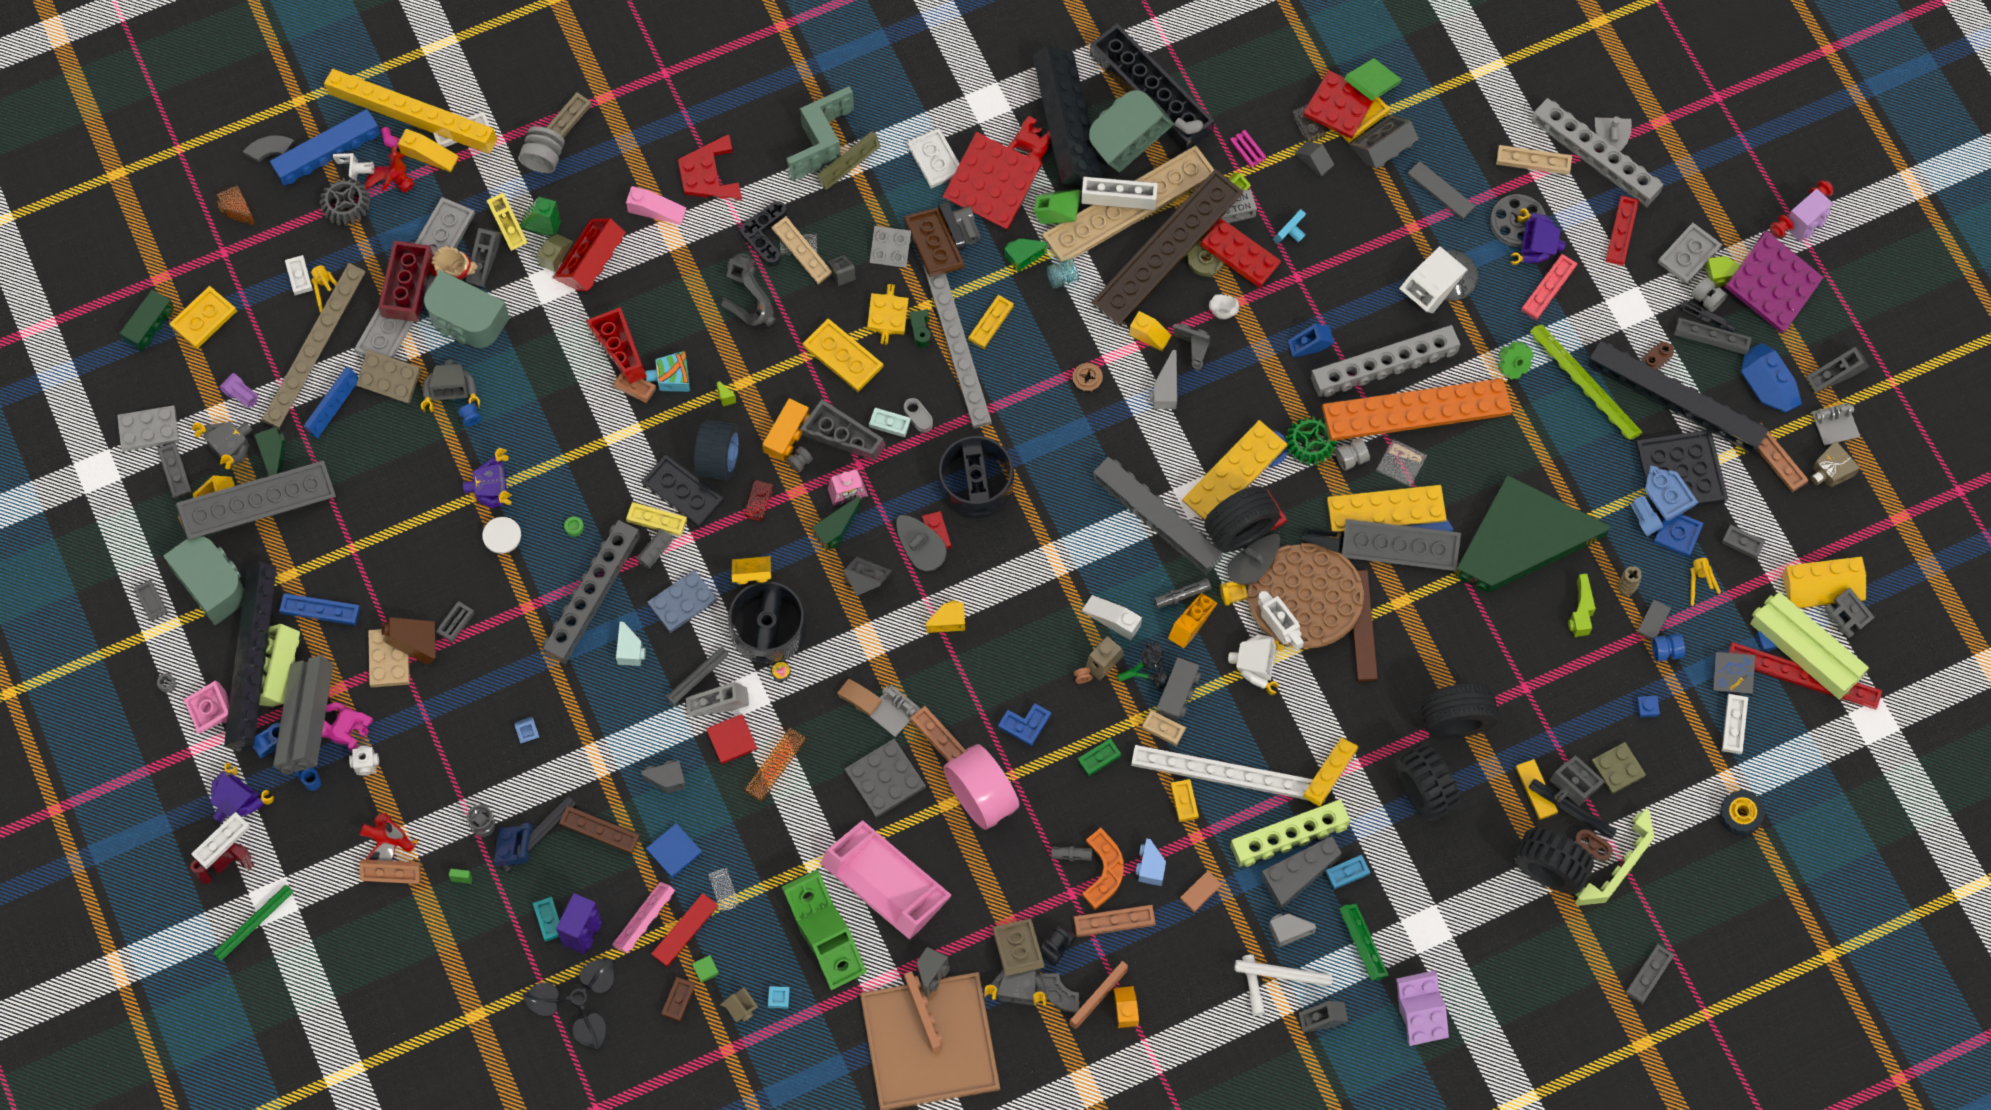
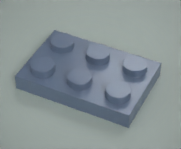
[647,569,717,633]

